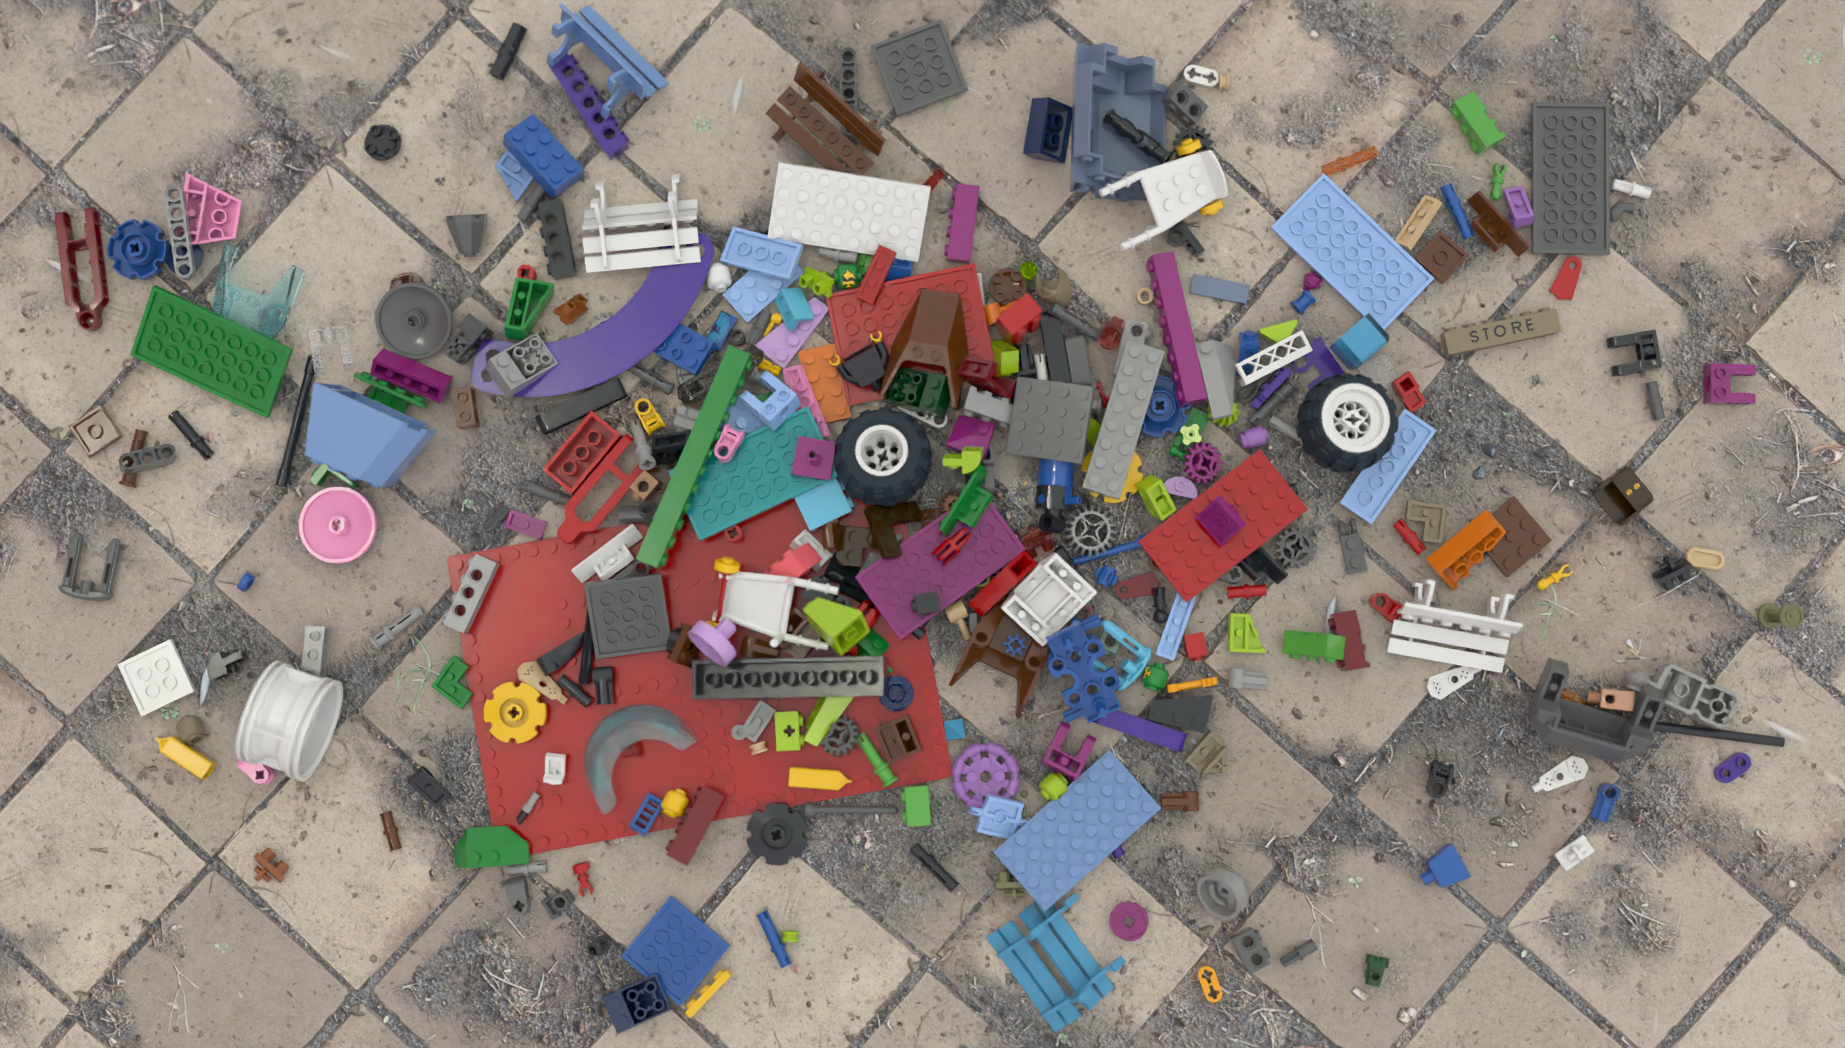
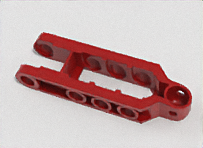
[557,433,654,543]

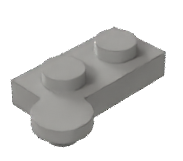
[731,700,777,743]

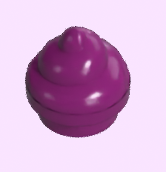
[1303,271,1322,291]

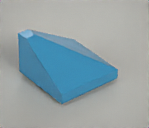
[943,718,965,740]

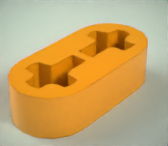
[1197,965,1222,1003]

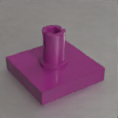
[792,436,836,481]
[1195,495,1246,546]

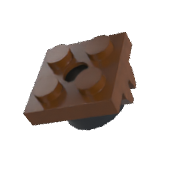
[666,623,700,668]

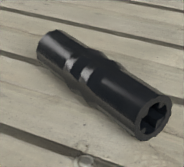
[489,22,527,81]

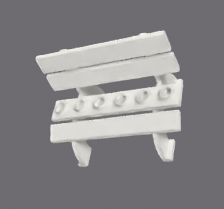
[582,174,701,273]
[1387,580,1523,673]

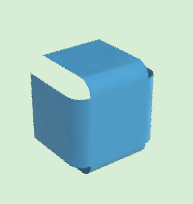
[1329,313,1389,370]

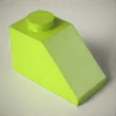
[991,339,1019,376]

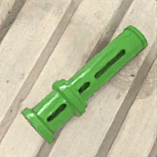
[856,732,898,788]

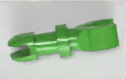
[1490,162,1506,200]

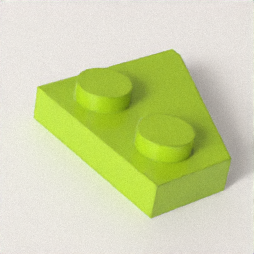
[1228,613,1266,653]

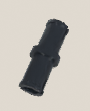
[556,674,593,708]

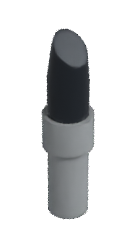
[516,791,540,825]

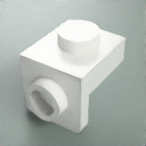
[543,753,566,785]

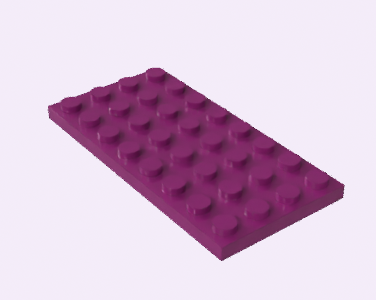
[855,487,1026,640]

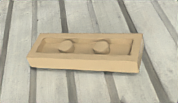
[1395,195,1442,250]

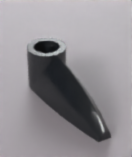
[536,632,584,677]

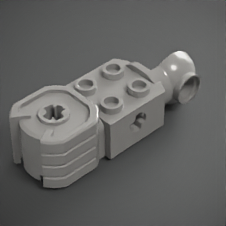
[1624,664,1739,728]

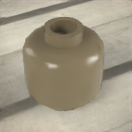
[176,714,206,744]

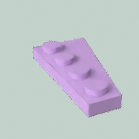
[754,297,829,369]

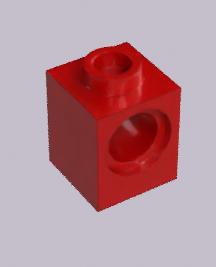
[1182,632,1208,661]

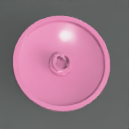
[299,487,377,564]

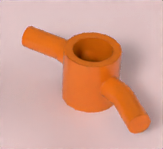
[984,300,1018,327]

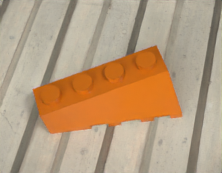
[1426,509,1506,591]

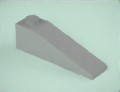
[1195,340,1236,420]

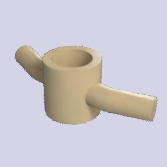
[944,599,971,640]

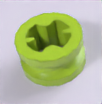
[781,930,799,942]

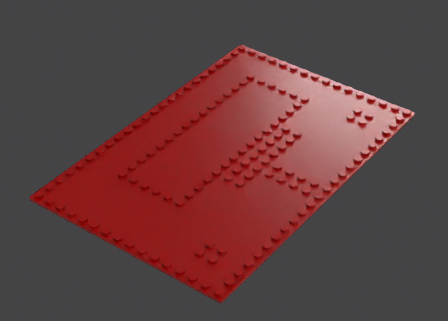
[447,490,952,854]

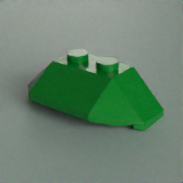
[454,825,530,868]

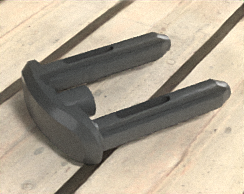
[58,532,121,601]

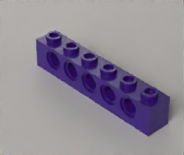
[547,53,630,160]

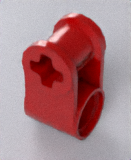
[1368,593,1403,624]

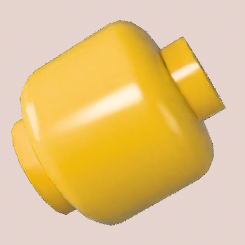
[661,788,689,819]

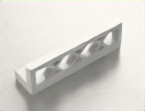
[1235,330,1313,387]

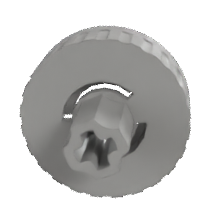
[1197,868,1248,920]

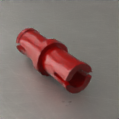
[1392,518,1427,555]
[1227,584,1267,599]

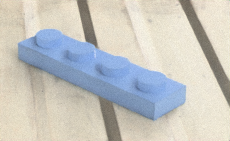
[1155,593,1197,661]

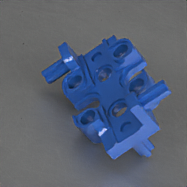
[1046,613,1122,724]

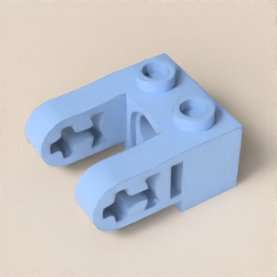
[739,370,801,431]

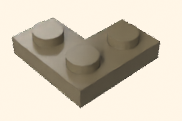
[1405,500,1447,544]

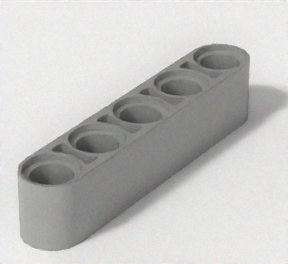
[164,185,196,280]

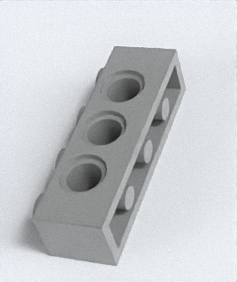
[443,554,500,634]

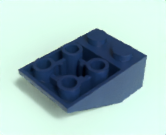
[602,974,672,1034]

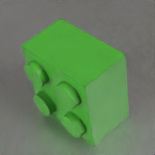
[901,784,931,827]

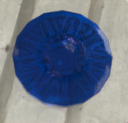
[878,676,914,711]

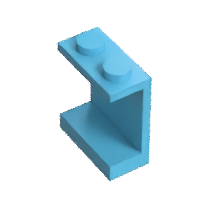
[795,478,854,533]

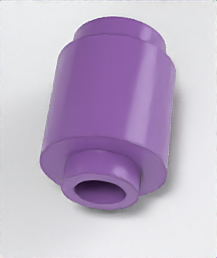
[1239,425,1269,449]

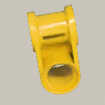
[634,398,666,436]

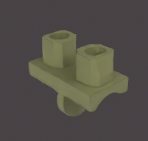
[996,872,1025,903]

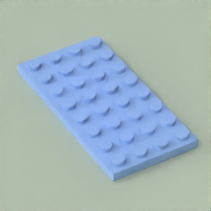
[1270,173,1434,330]

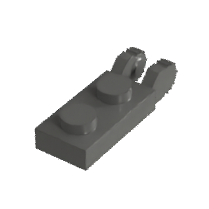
[1338,518,1367,574]

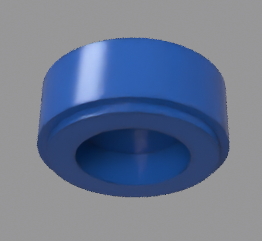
[237,572,255,592]

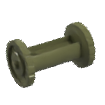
[1757,603,1804,629]

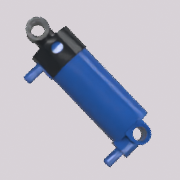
[1034,458,1082,534]

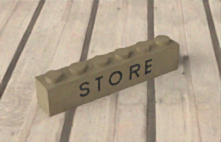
[1440,307,1562,357]

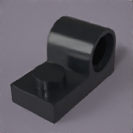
[1166,220,1205,258]
[408,766,450,808]

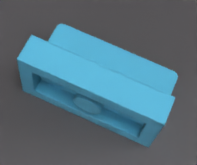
[774,288,814,331]

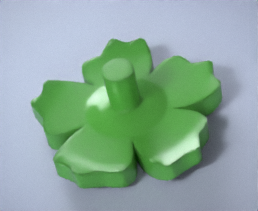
[856,253,873,276]

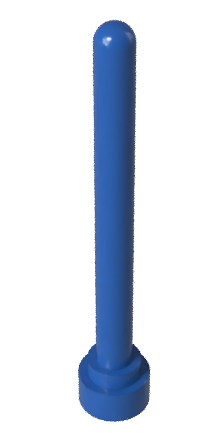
[1072,534,1147,565]

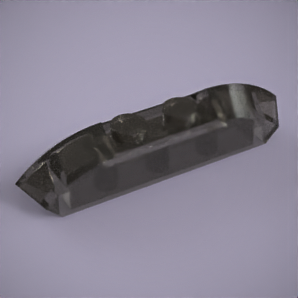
[677,345,764,404]

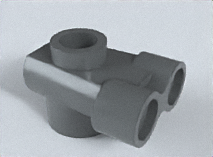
[541,889,575,920]

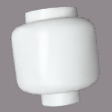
[706,263,732,293]

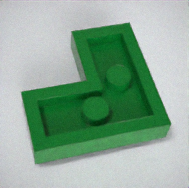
[431,655,474,709]

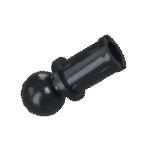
[1152,587,1168,624]

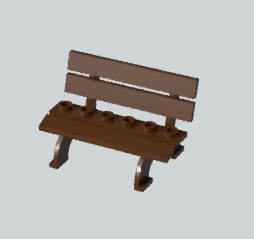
[766,62,886,175]

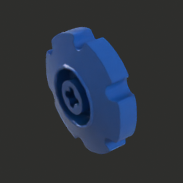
[107,219,170,280]
[1142,376,1190,438]

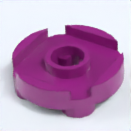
[1109,901,1149,941]

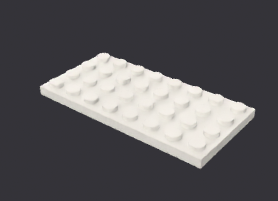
[768,162,931,262]

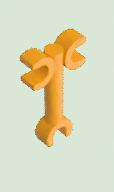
[1167,676,1219,693]

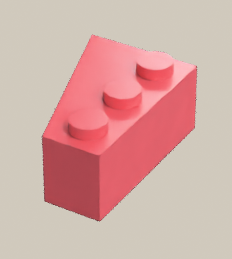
[763,542,823,578]

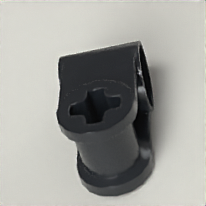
[1426,759,1454,798]

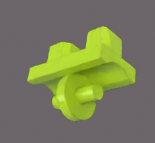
[799,266,835,298]

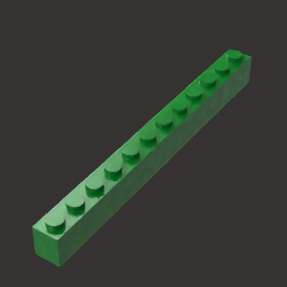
[636,345,753,569]

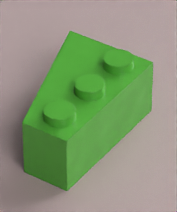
[1450,91,1506,155]
[1282,630,1346,663]

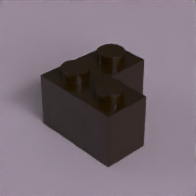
[835,525,879,567]

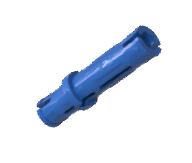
[1440,183,1475,240]
[756,910,792,968]

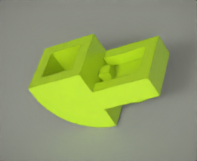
[943,446,984,474]

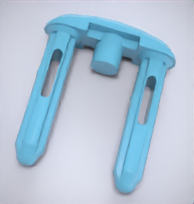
[1077,620,1151,691]

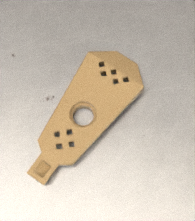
[516,661,568,704]

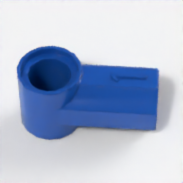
[1590,782,1620,822]

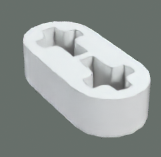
[1183,65,1219,88]

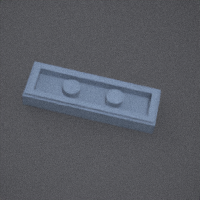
[1190,274,1250,305]

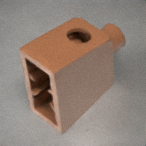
[1587,688,1635,712]

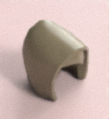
[1036,269,1072,308]

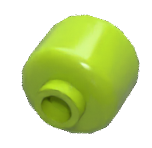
[1039,773,1068,801]

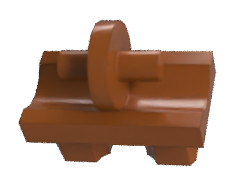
[553,293,589,325]
[253,848,289,883]

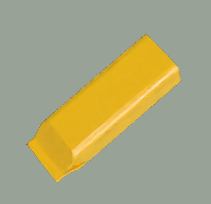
[155,737,217,780]
[789,766,852,790]

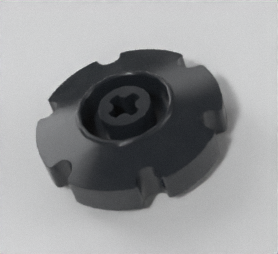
[746,802,808,865]

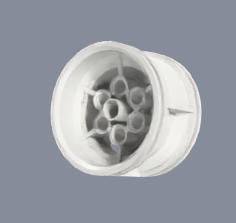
[236,660,343,782]

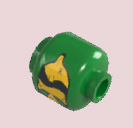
[834,264,861,289]
[1141,662,1169,692]

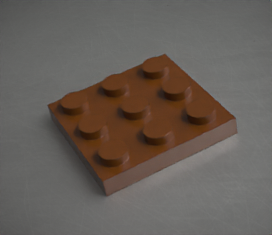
[1485,496,1552,577]

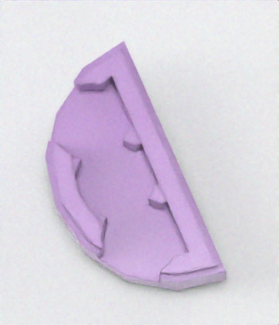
[1164,477,1198,499]

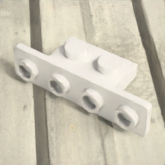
[572,524,643,583]

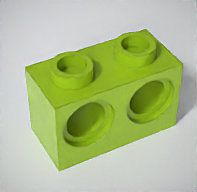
[1135,474,1177,521]

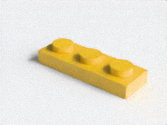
[685,968,733,1018]

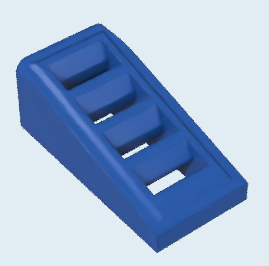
[628,793,663,837]

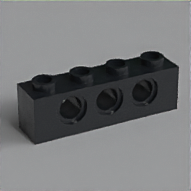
[536,199,577,280]

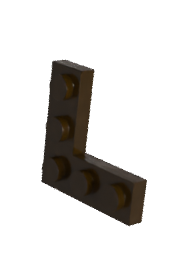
[864,501,923,560]

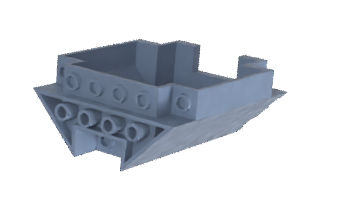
[1070,42,1167,202]

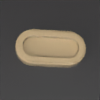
[1684,547,1725,570]

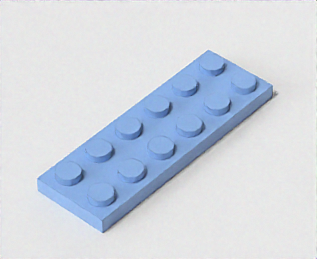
[1339,409,1437,525]

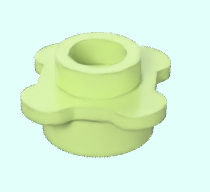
[1180,424,1201,445]

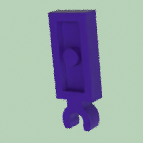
[1250,366,1293,410]

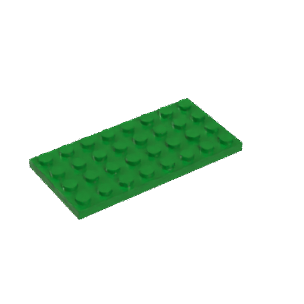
[130,285,294,418]

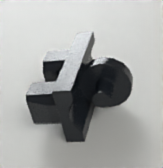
[1652,555,1693,590]

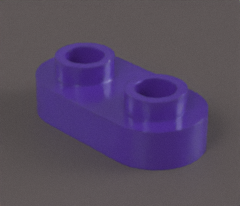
[1714,752,1751,783]

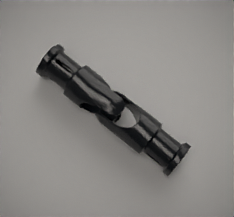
[1102,108,1173,164]

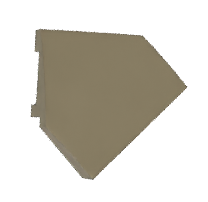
[1184,730,1228,774]

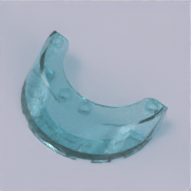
[584,704,699,815]

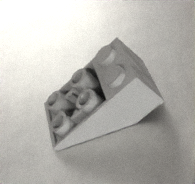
[485,333,558,398]

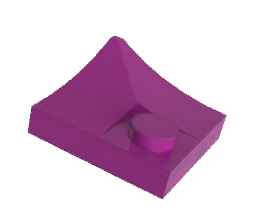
[946,415,996,460]

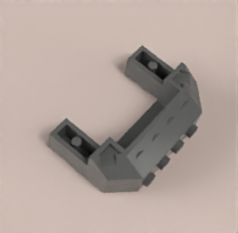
[1528,657,1666,763]

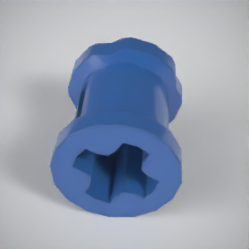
[1290,290,1316,315]

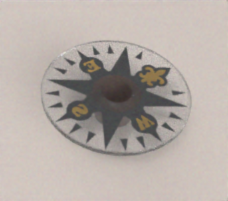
[1008,477,1036,506]

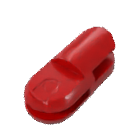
[931,528,971,567]

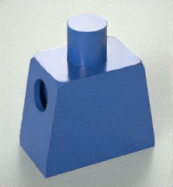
[1420,843,1471,888]

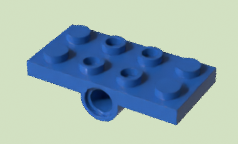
[653,323,717,376]

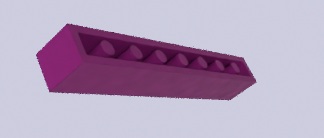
[1146,252,1208,406]

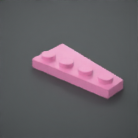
[783,365,831,438]

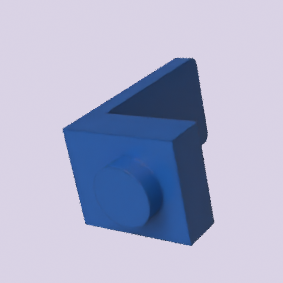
[1236,331,1260,376]

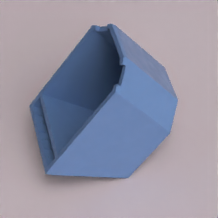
[305,382,437,488]

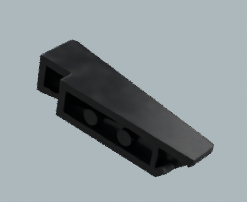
[823,552,875,608]

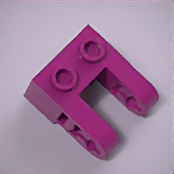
[1703,363,1756,405]
[1040,721,1096,781]

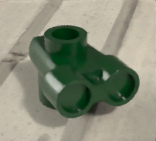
[1364,954,1390,987]

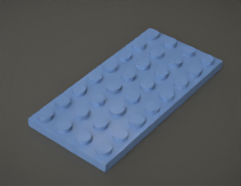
[993,750,1161,911]

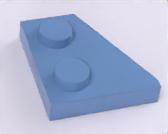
[496,150,534,202]

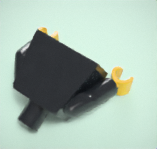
[829,331,888,392]

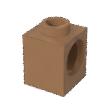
[629,470,661,501]

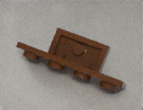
[1468,190,1530,257]

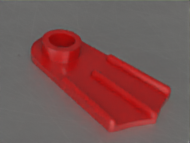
[1549,257,1582,300]

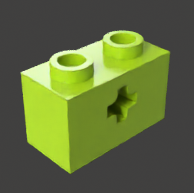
[775,711,804,751]

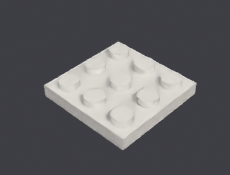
[118,639,196,716]

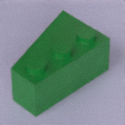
[504,277,554,341]

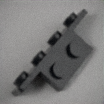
[1236,546,1288,584]

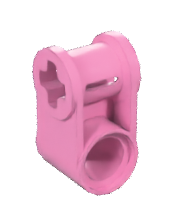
[714,424,745,463]
[236,760,275,784]

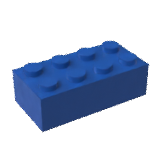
[503,114,584,199]

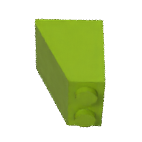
[803,597,870,656]

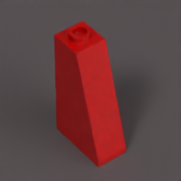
[968,550,1037,617]

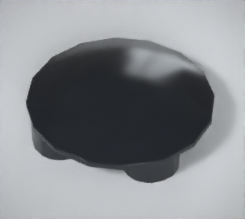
[364,124,402,161]

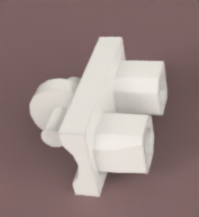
[1554,835,1595,871]

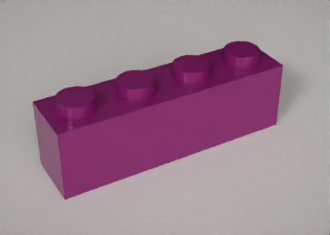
[944,183,980,264]
[370,349,453,403]

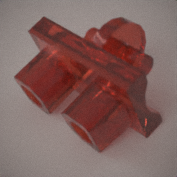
[1099,316,1125,350]
[1021,526,1054,559]

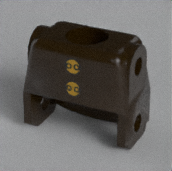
[1591,465,1654,527]

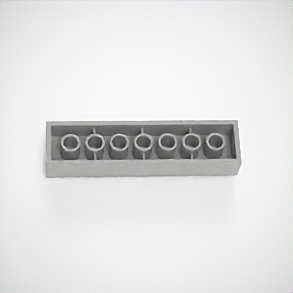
[1081,340,1165,500]

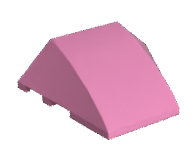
[176,173,242,245]

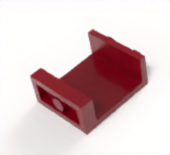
[957,356,1017,399]

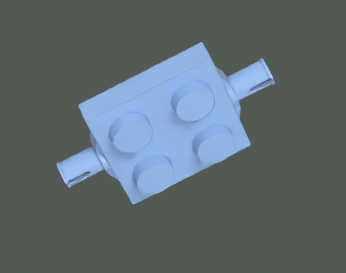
[968,793,1029,839]

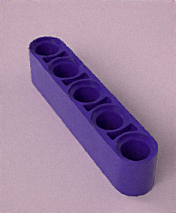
[1093,710,1187,752]

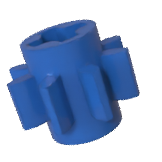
[1094,564,1119,588]
[1003,633,1027,657]

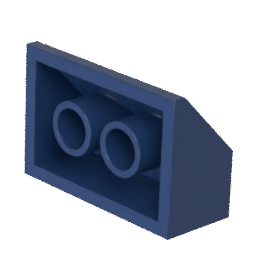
[1023,97,1072,164]

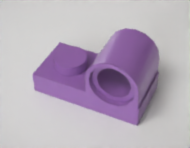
[1503,186,1534,228]

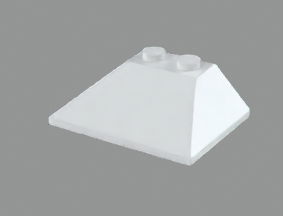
[1001,553,1097,647]

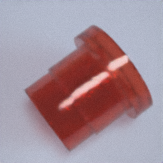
[620,738,643,758]

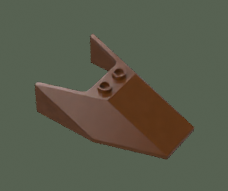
[880,289,969,411]
[949,593,1048,718]

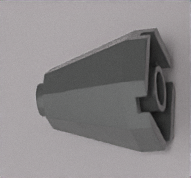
[446,214,488,257]

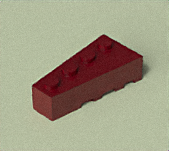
[665,785,725,866]

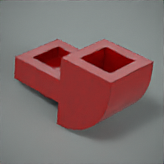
[1391,371,1427,413]

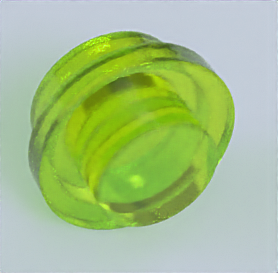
[1019,261,1037,279]

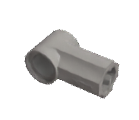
[1227,668,1267,690]

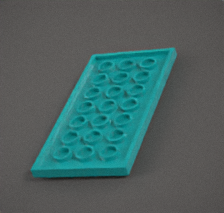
[668,406,838,541]

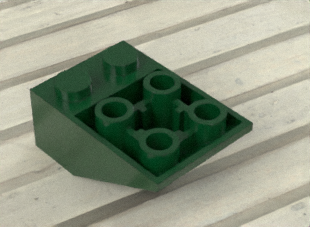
[885,367,951,419]

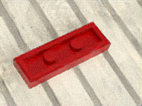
[855,245,897,305]

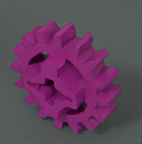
[1182,442,1224,484]

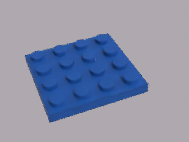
[621,895,731,1006]

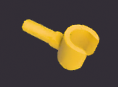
[762,313,783,337]

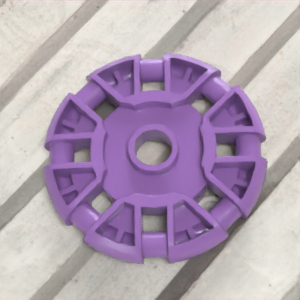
[951,742,1020,808]

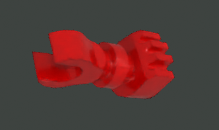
[572,861,594,897]

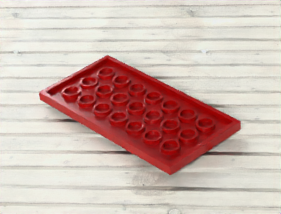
[1138,449,1308,603]

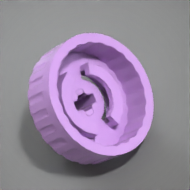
[688,618,737,667]

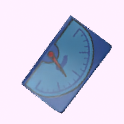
[707,310,738,353]

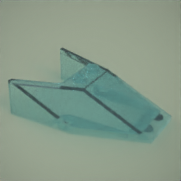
[213,241,305,339]

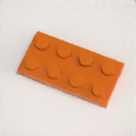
[798,343,852,424]

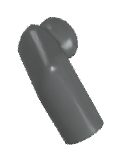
[1610,202,1635,222]

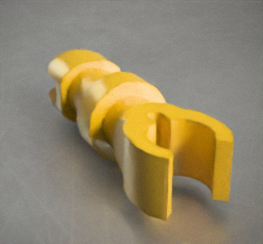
[1537,564,1574,590]

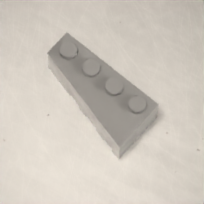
[959,386,1014,430]

